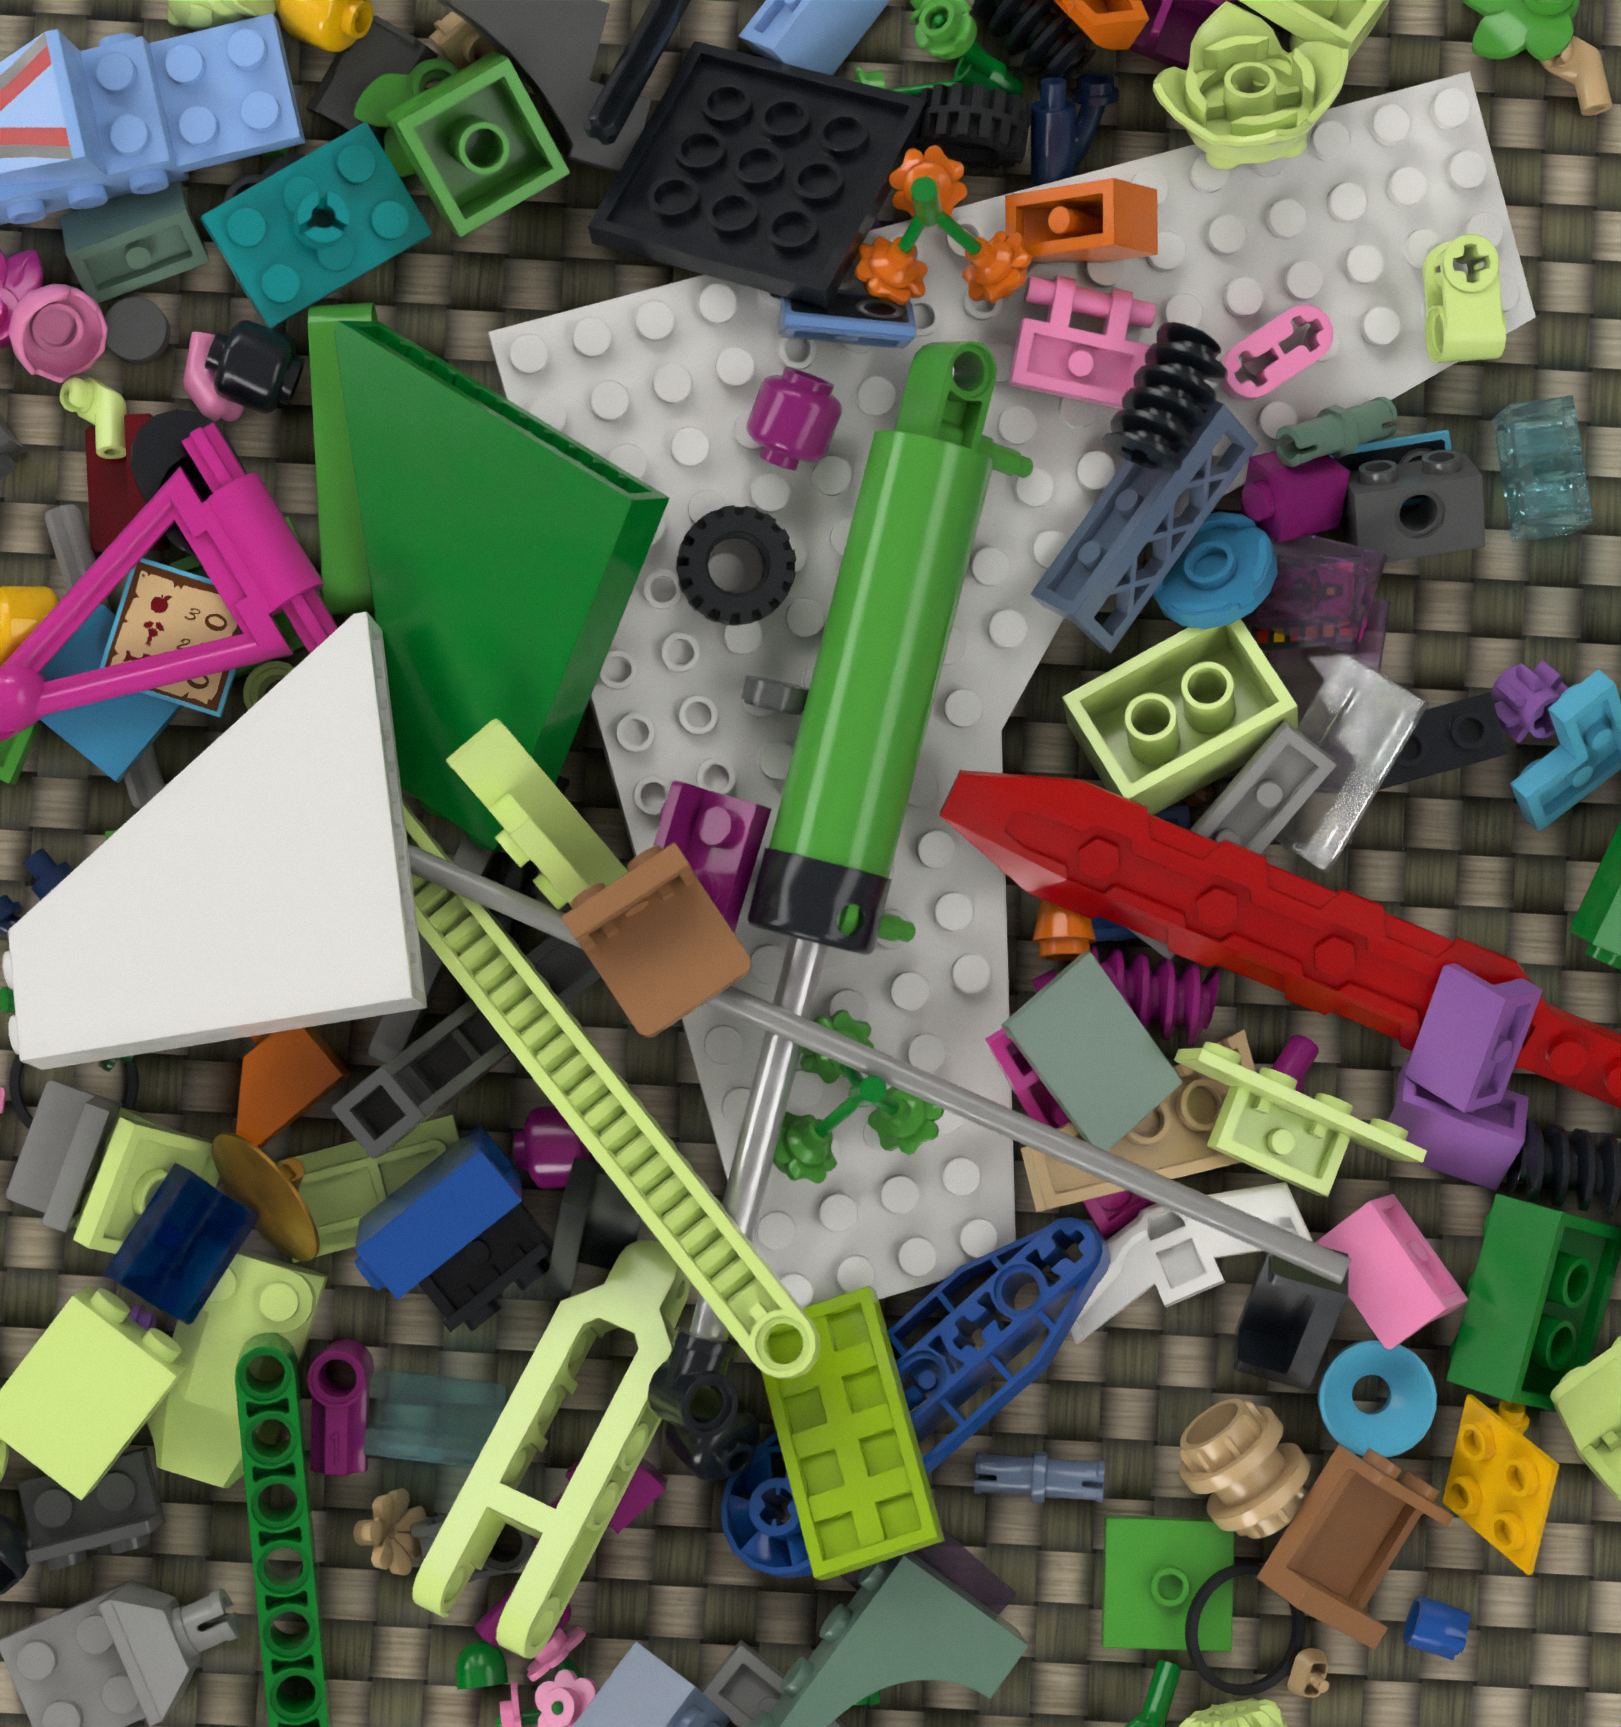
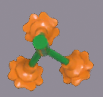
[854,145,1032,305]

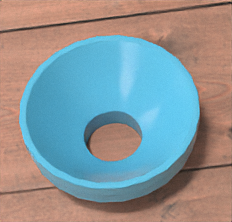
[1317,1339,1437,1458]

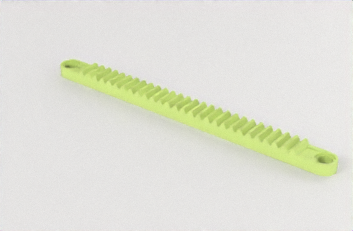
[243,661,821,1379]

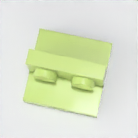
[73,1107,220,1268]

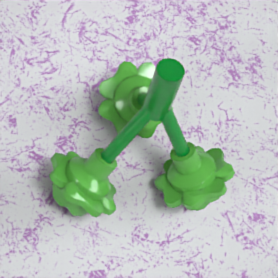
[773,1009,944,1184]

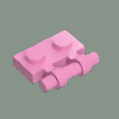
[1007,275,1156,410]

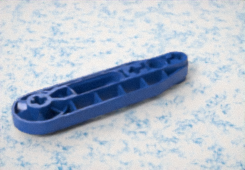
[721,1217,1110,1579]

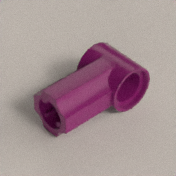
[307,1339,374,1475]

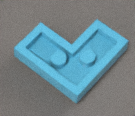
[1510,669,1621,832]

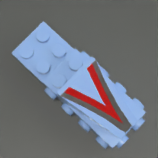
[0,13,306,225]

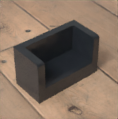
[1233,1248,1349,1391]

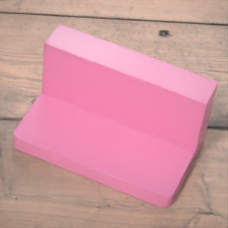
[1316,1194,1469,1349]

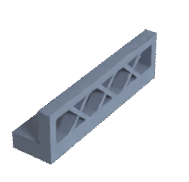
[1031,400,1258,653]

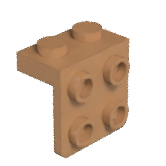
[561,842,752,1038]

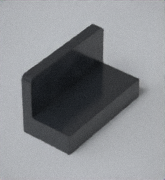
[545,1158,642,1298]

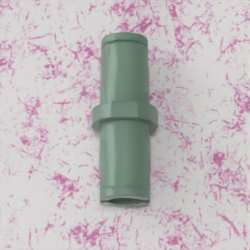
[1276,397,1398,467]

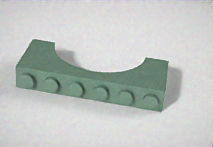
[748,1552,1029,1727]

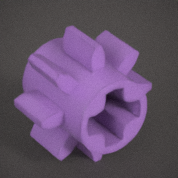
[1492,660,1569,742]

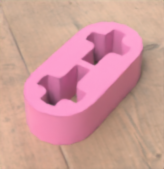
[1219,305,1333,402]

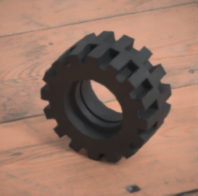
[913,83,1031,169]
[676,505,796,626]

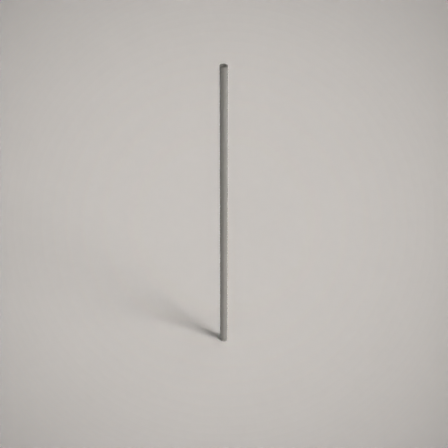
[408,844,1351,1284]

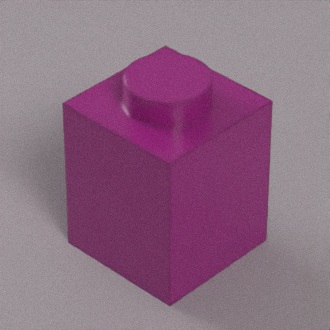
[1240,451,1350,543]

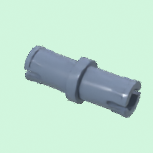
[974,1451,1105,1503]

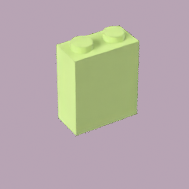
[0,1286,190,1500]

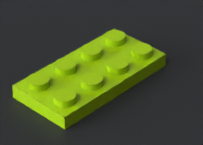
[761,1286,945,1581]

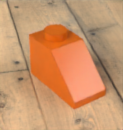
[1005,178,1158,263]
[236,1026,352,1149]

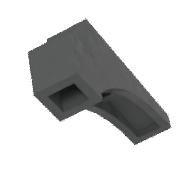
[436,0,651,174]
[331,935,602,1160]

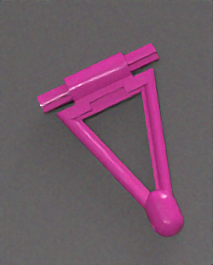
[0,423,339,742]

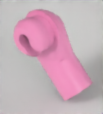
[183,332,244,422]

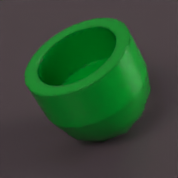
[455,1640,508,1689]

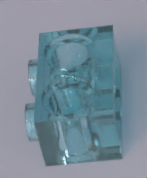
[1492,395,1593,542]

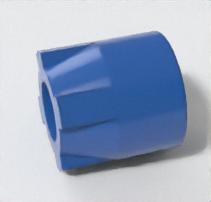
[1403,1595,1471,1660]

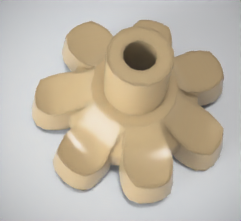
[353,1488,426,1576]

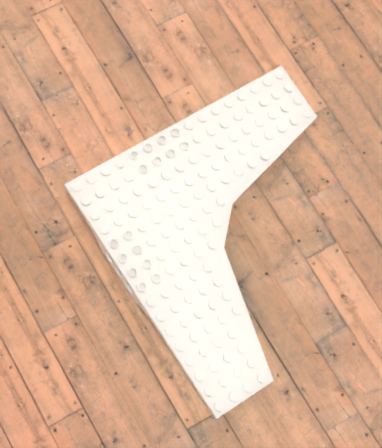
[488,71,1536,1308]

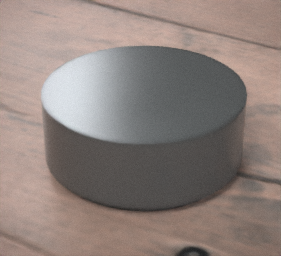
[105,297,171,364]
[741,675,809,715]

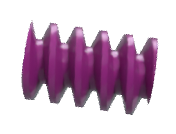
[1090,944,1219,1046]

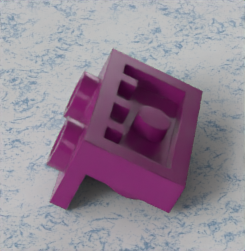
[653,780,772,933]

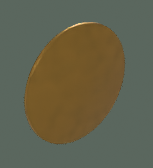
[212,1132,320,1261]

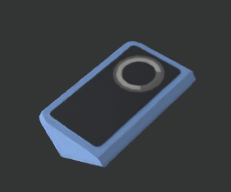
[778,292,916,349]

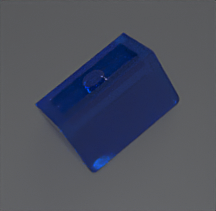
[103,1163,259,1325]

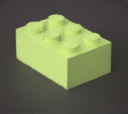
[1062,619,1298,815]

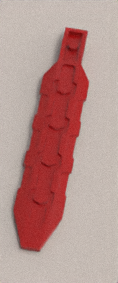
[940,770,1621,1109]

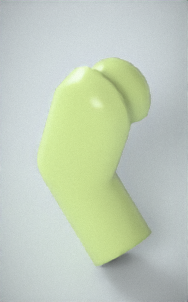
[60,377,127,459]

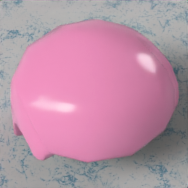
[8,284,108,383]

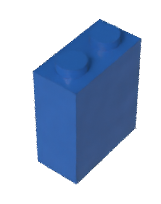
[354,1124,522,1300]

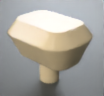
[1287,1648,1329,1698]

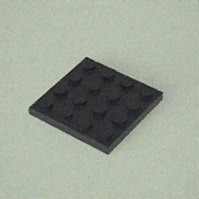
[588,41,928,308]

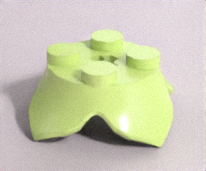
[1153,1,1349,170]

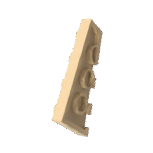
[1021,1029,1256,1212]

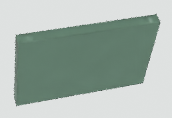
[1001,951,1183,1152]

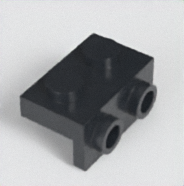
[418,1202,554,1333]

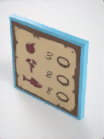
[99,558,243,718]

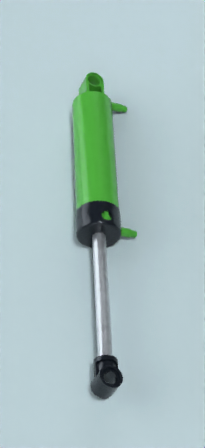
[648,341,1033,1438]

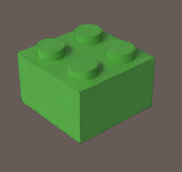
[384,51,570,238]

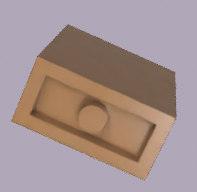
[1256,1444,1454,1650]

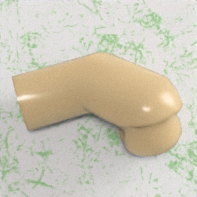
[1540,36,1613,116]

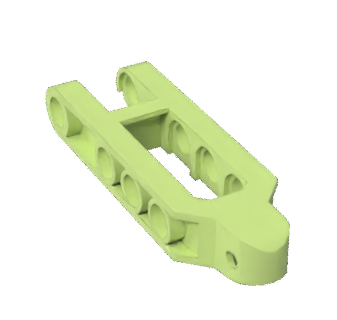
[413,1240,691,1659]

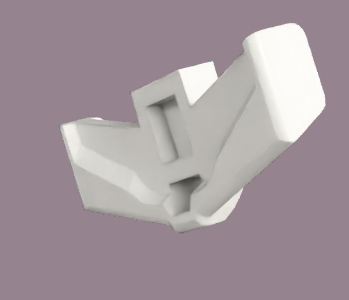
[1054,1182,1313,1344]

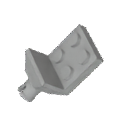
[0,1580,241,1727]

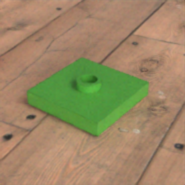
[1101,1514,1235,1652]

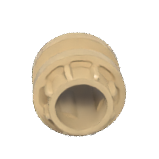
[1179,1398,1310,1539]

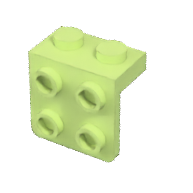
[1550,1335,1621,1505]

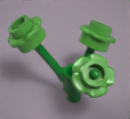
[852,0,1024,97]

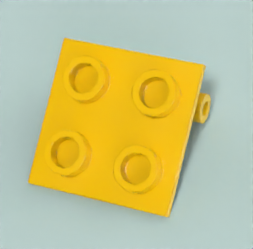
[1442,1394,1560,1575]

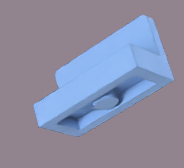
[738,0,889,76]

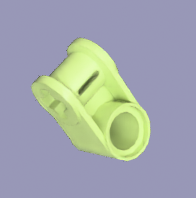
[1422,234,1506,363]

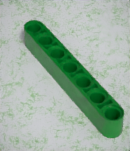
[235,1332,332,1727]

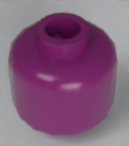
[746,367,842,470]
[513,1106,599,1189]

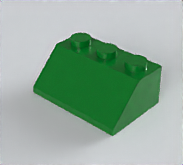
[1446,1193,1621,1411]

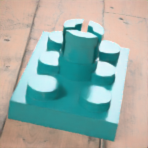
[200,121,433,329]

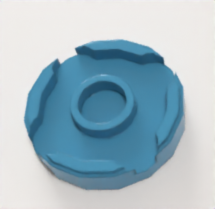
[1153,512,1278,629]

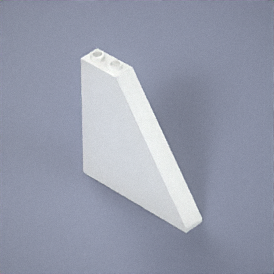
[2,612,427,1070]

